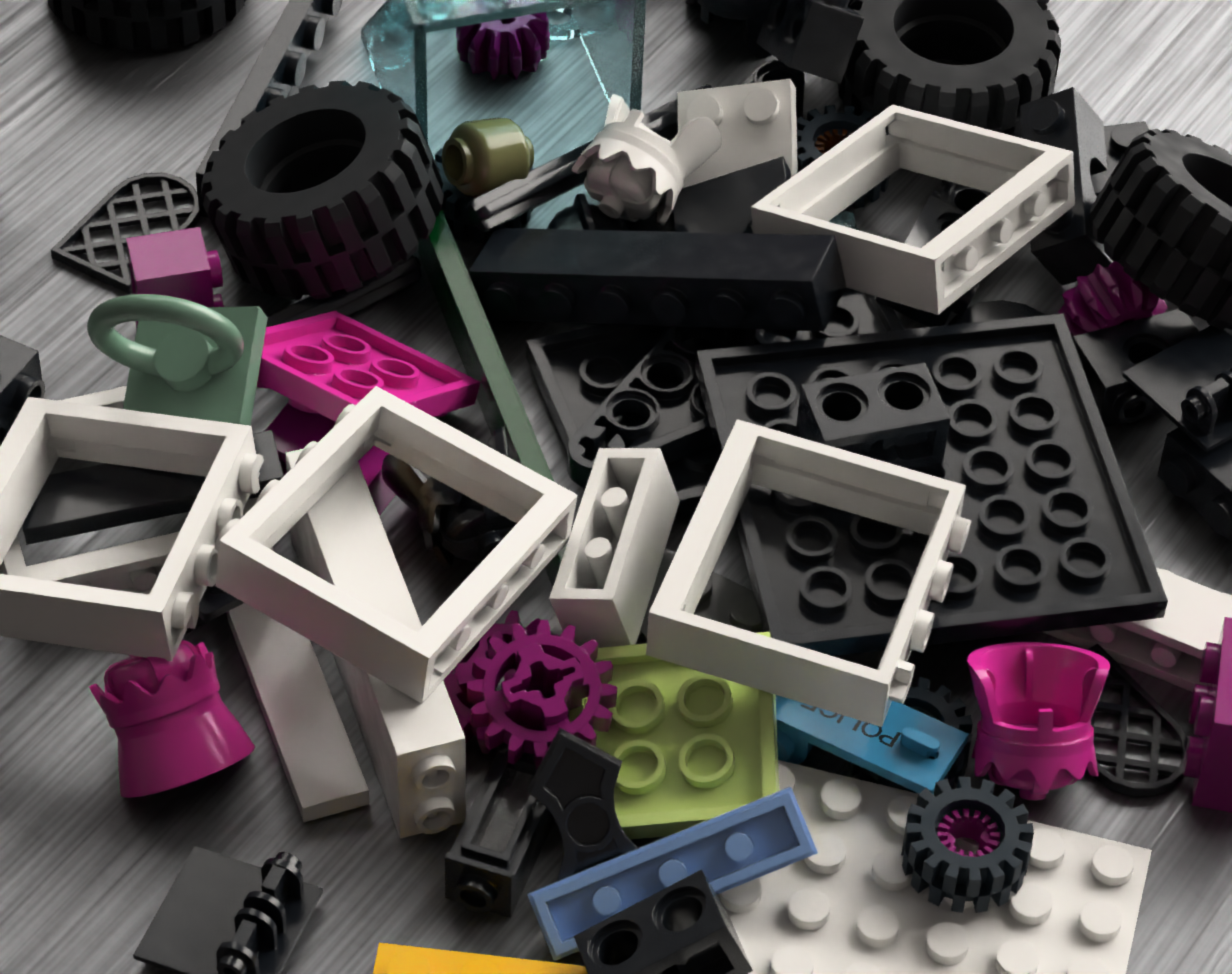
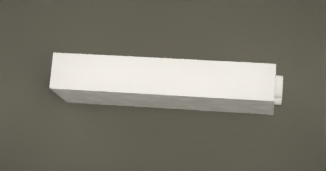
[285,449,466,839]

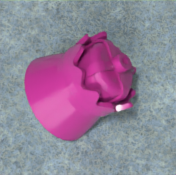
[89,640,255,798]
[967,642,1110,800]

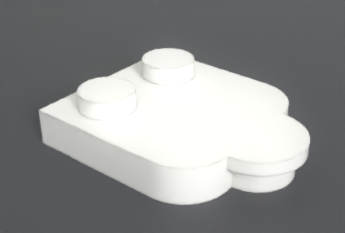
[677,79,798,188]

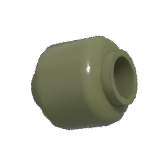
[442,117,534,198]

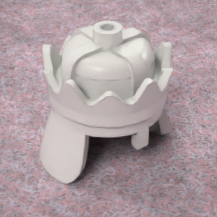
[571,94,722,226]

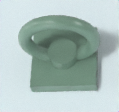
[87,294,268,426]

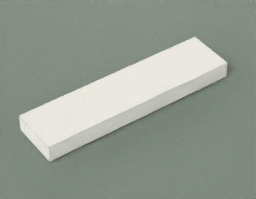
[227,603,370,822]

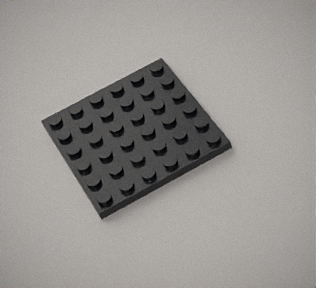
[695,313,1168,656]

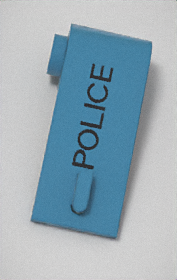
[776,695,969,795]

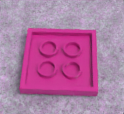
[257,311,481,422]

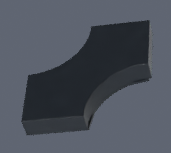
[526,727,638,881]

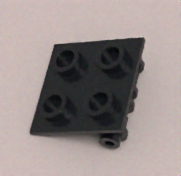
[1122,325,1232,452]
[133,846,323,974]

